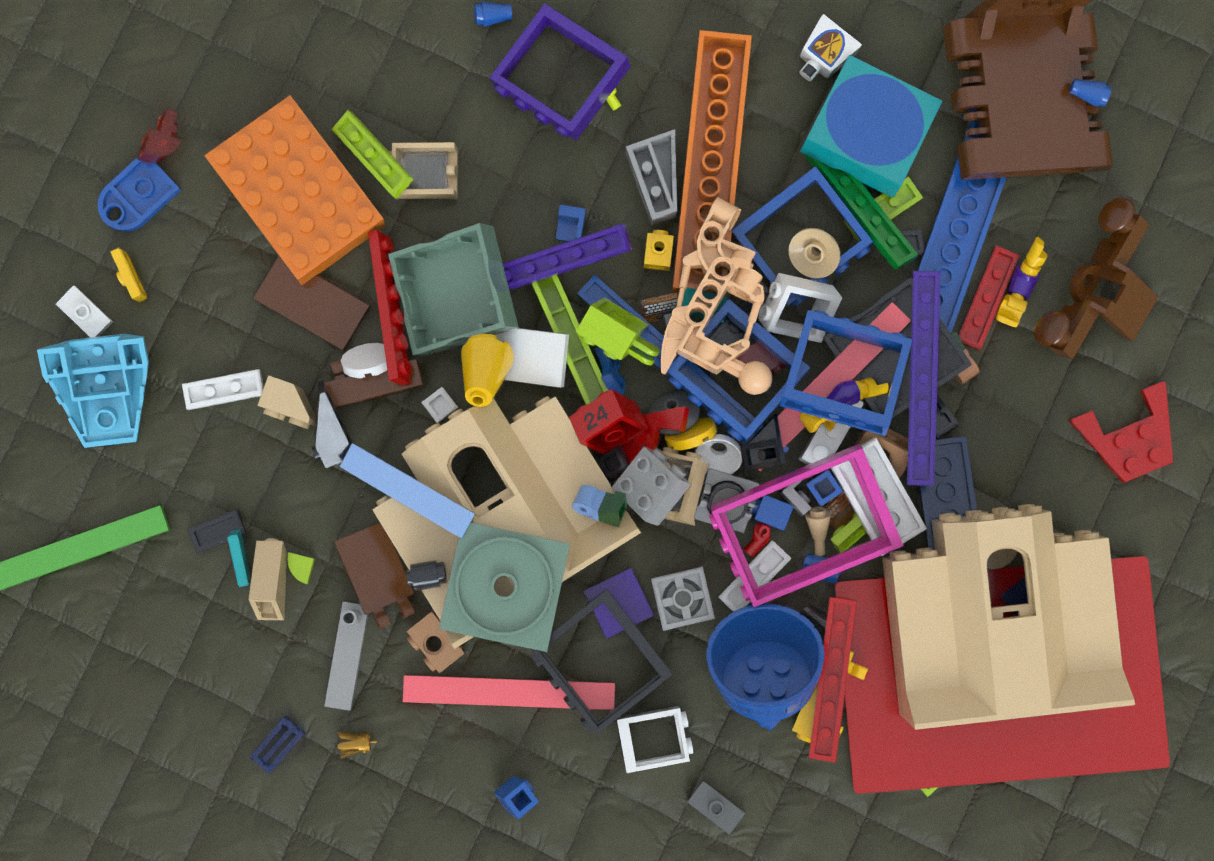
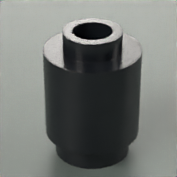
[406,560,447,591]

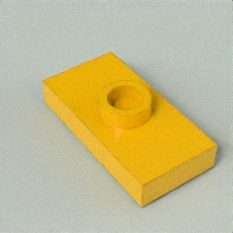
[111,248,148,302]

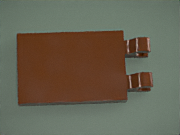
[334,523,415,629]

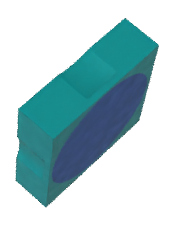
[800,55,942,198]

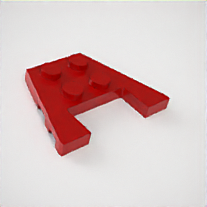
[1069,381,1173,483]
[602,406,690,481]

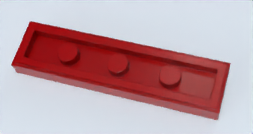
[958,245,1020,351]

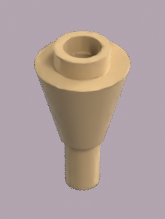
[805,507,831,556]

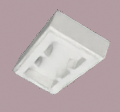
[56,286,113,337]

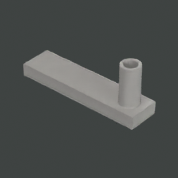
[324,601,369,711]

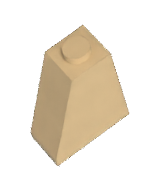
[249,538,287,620]

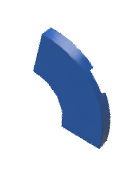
[594,346,625,395]

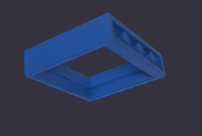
[732,167,873,307]
[667,300,810,443]
[780,310,913,436]

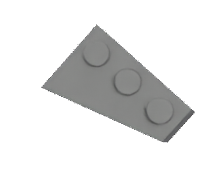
[625,129,677,226]

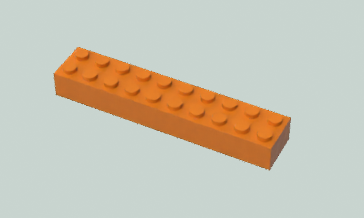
[672,30,752,295]

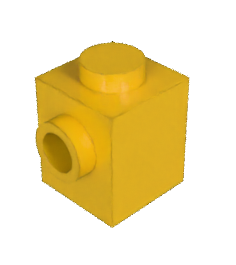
[643,230,674,271]

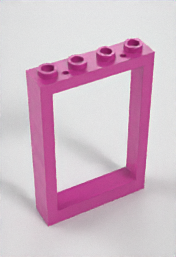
[709,443,904,607]

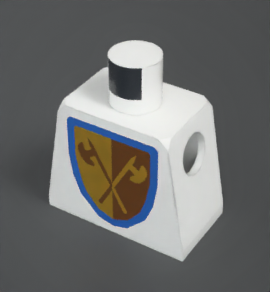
[799,14,862,82]

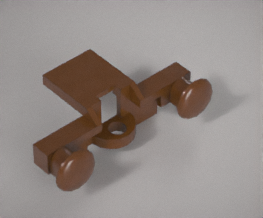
[1034,198,1158,359]

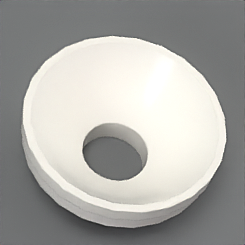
[694,434,742,474]

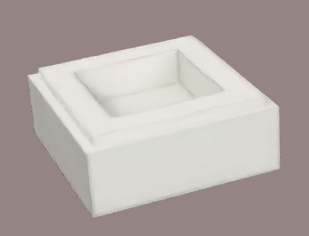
[421,387,458,423]

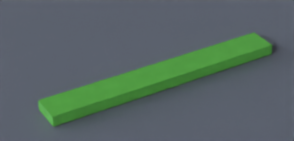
[0,505,171,591]

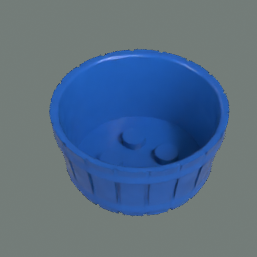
[706,604,825,722]

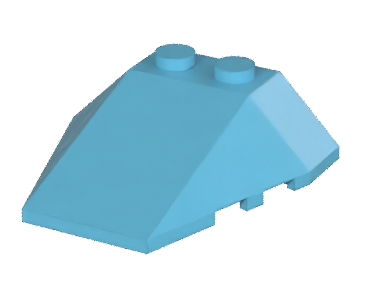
[37,334,149,448]

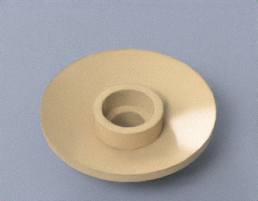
[789,228,840,278]

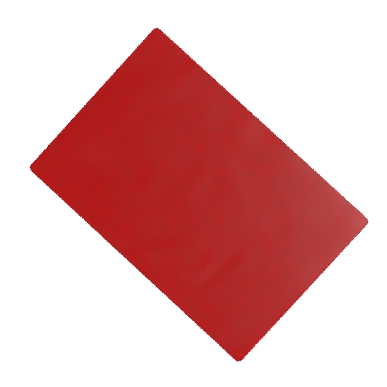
[834,556,1170,794]

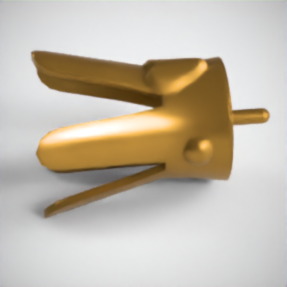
[337,731,378,759]

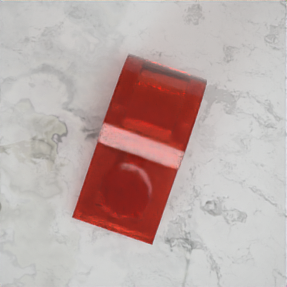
[137,109,181,163]

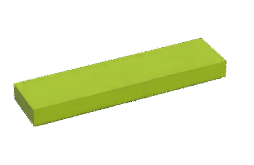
[332,110,414,198]

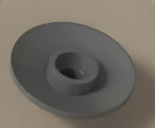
[649,391,700,435]

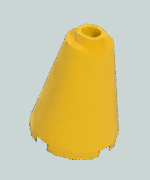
[461,334,514,407]

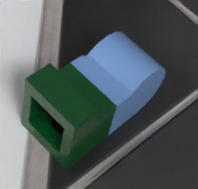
[572,485,627,527]

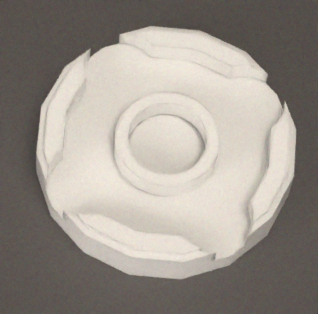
[341,343,387,378]

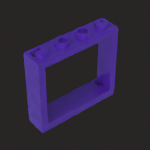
[489,3,631,141]

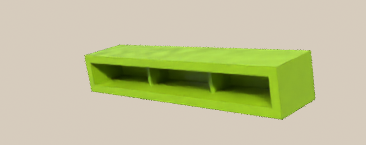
[531,275,609,405]

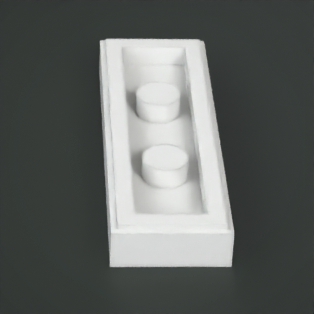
[182,369,264,410]
[718,540,792,612]

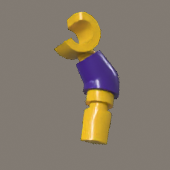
[995,237,1048,327]
[800,378,889,433]

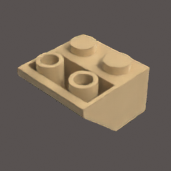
[257,375,316,429]

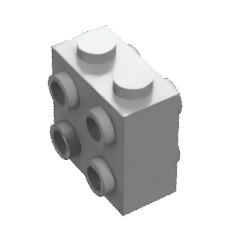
[612,447,691,526]

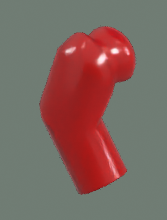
[743,522,771,558]

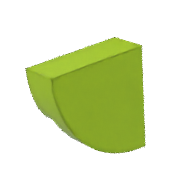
[287,552,315,584]

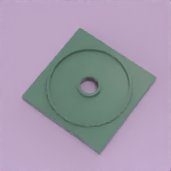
[439,523,570,652]

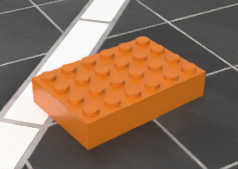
[204,96,386,286]

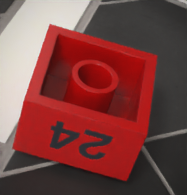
[569,389,648,455]

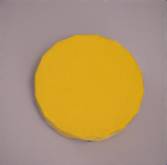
[665,418,717,450]

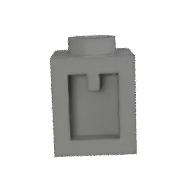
[780,480,811,517]

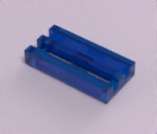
[250,716,305,774]

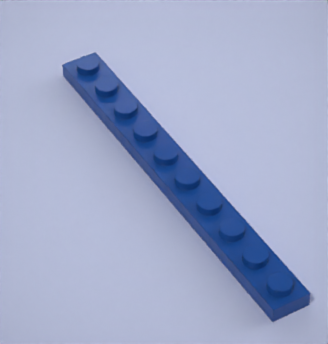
[577,275,789,468]

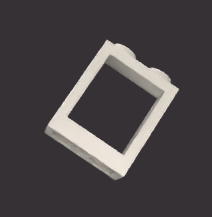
[758,273,842,343]
[617,706,693,773]

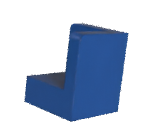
[556,205,586,242]

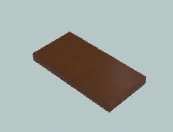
[253,256,370,351]

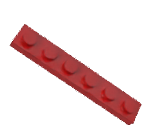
[368,230,412,386]
[809,597,857,763]

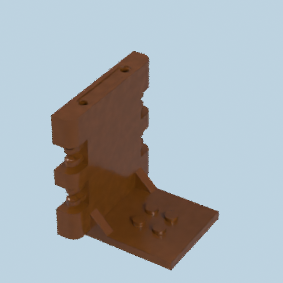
[943,0,1113,180]

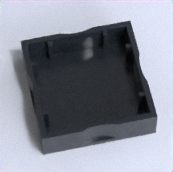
[823,277,972,418]

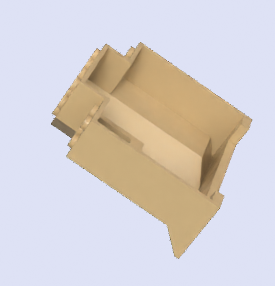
[372,396,641,649]
[882,504,1135,730]

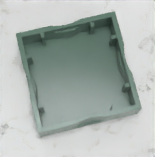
[388,223,519,356]

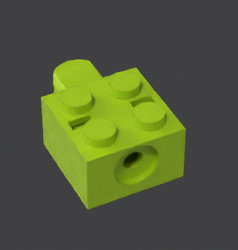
[576,297,660,365]

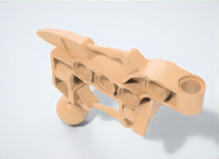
[661,197,773,395]

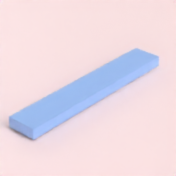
[340,443,475,538]

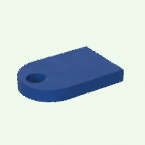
[98,151,182,232]

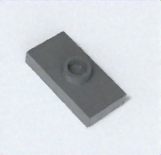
[687,780,745,835]

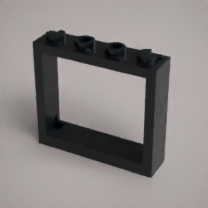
[531,589,673,734]

